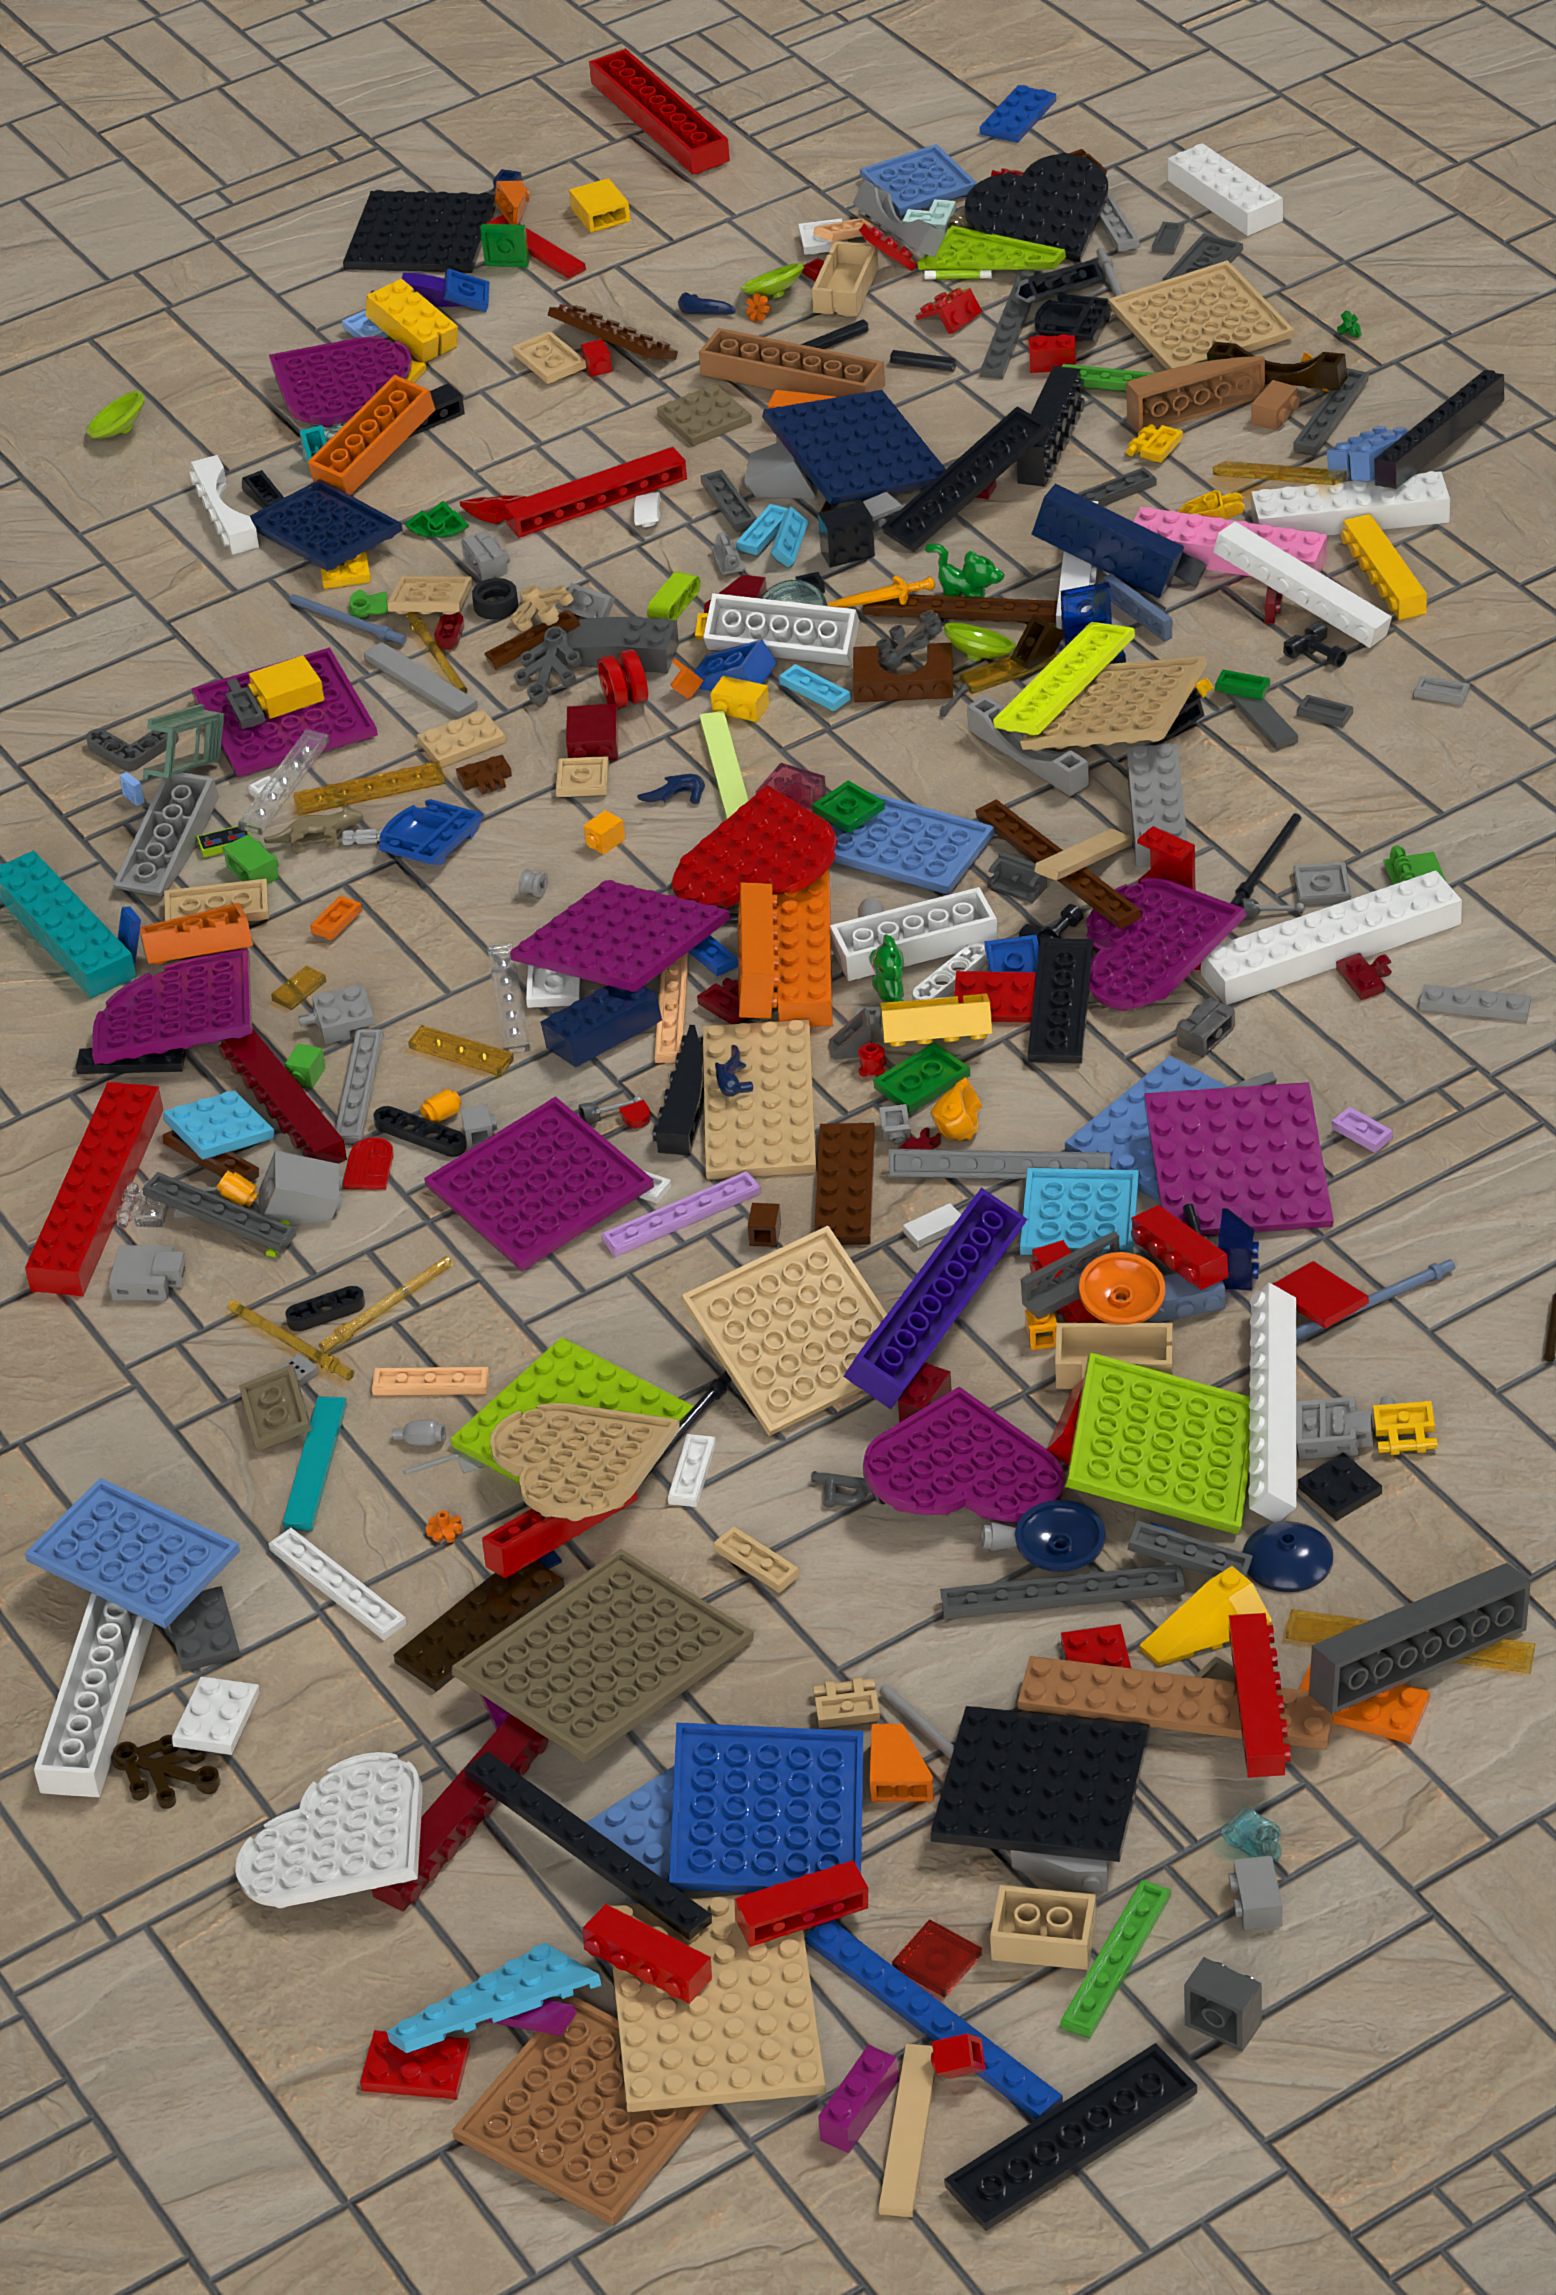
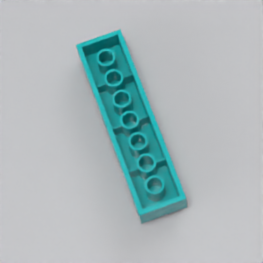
[0,850,136,998]

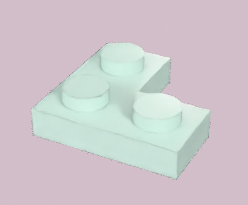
[903,199,956,232]

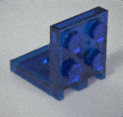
[1060,582,1126,664]

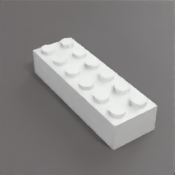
[1168,143,1283,236]
[703,593,860,666]
[830,887,998,981]

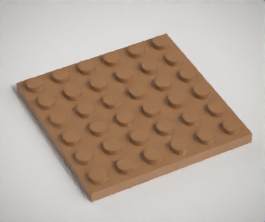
[452,1996,714,2226]

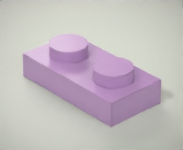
[1332,1106,1393,1153]

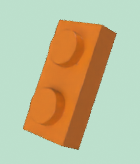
[310,896,362,940]

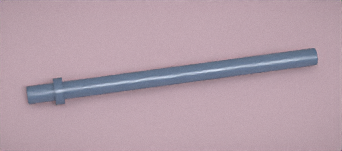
[1296,1259,1455,1340]

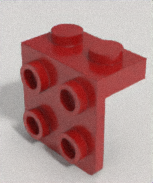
[915,288,982,334]

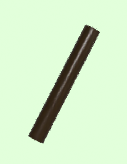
[1543,1293,1556,1362]

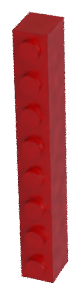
[504,447,687,538]

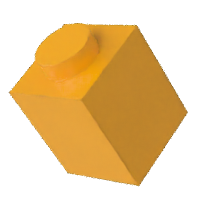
[584,810,625,855]

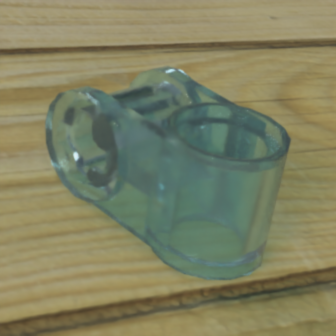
[1221,1807,1282,1863]

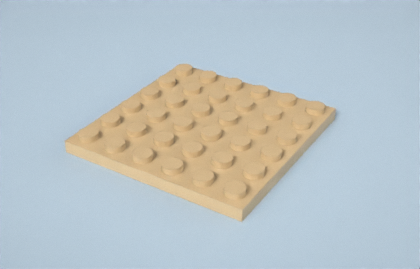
[1108,260,1294,370]
[1020,656,1207,751]
[681,1226,887,1436]

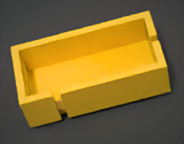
[365,278,458,363]
[880,994,992,1046]

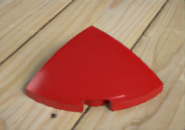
[459,495,526,524]

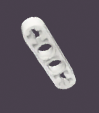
[913,943,987,1000]

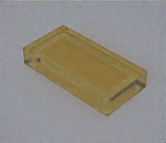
[271,966,327,1010]

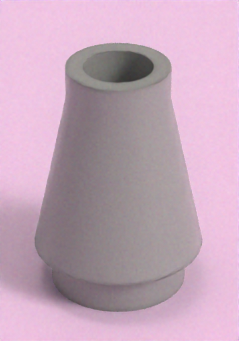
[981,1522,1017,1552]

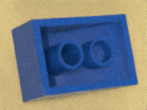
[694,639,777,691]

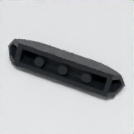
[1015,259,1105,303]

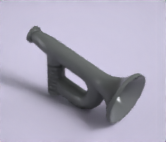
[811,1471,886,1507]

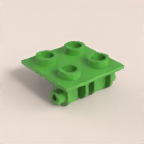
[1383,845,1446,885]

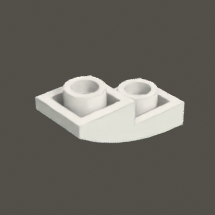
[634,492,661,527]

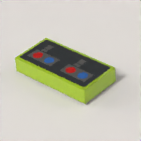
[197,824,250,858]

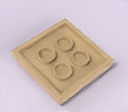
[387,576,472,615]

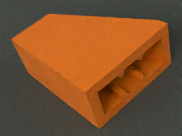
[870,1723,934,1802]

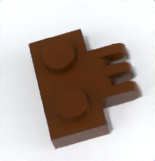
[456,755,512,795]

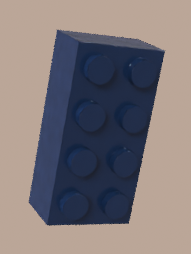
[540,986,662,1067]

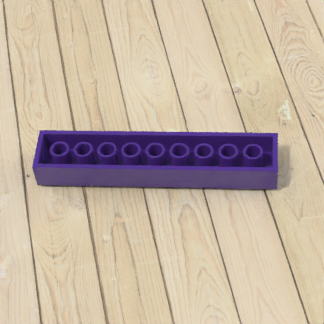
[843,1187,1028,1409]

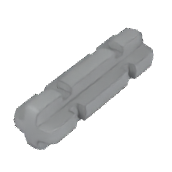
[342,828,383,846]

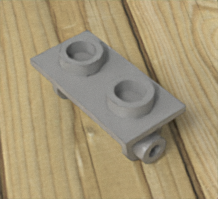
[710,533,745,575]

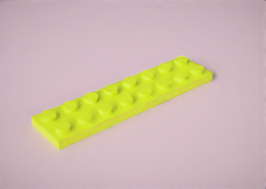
[993,622,1135,735]

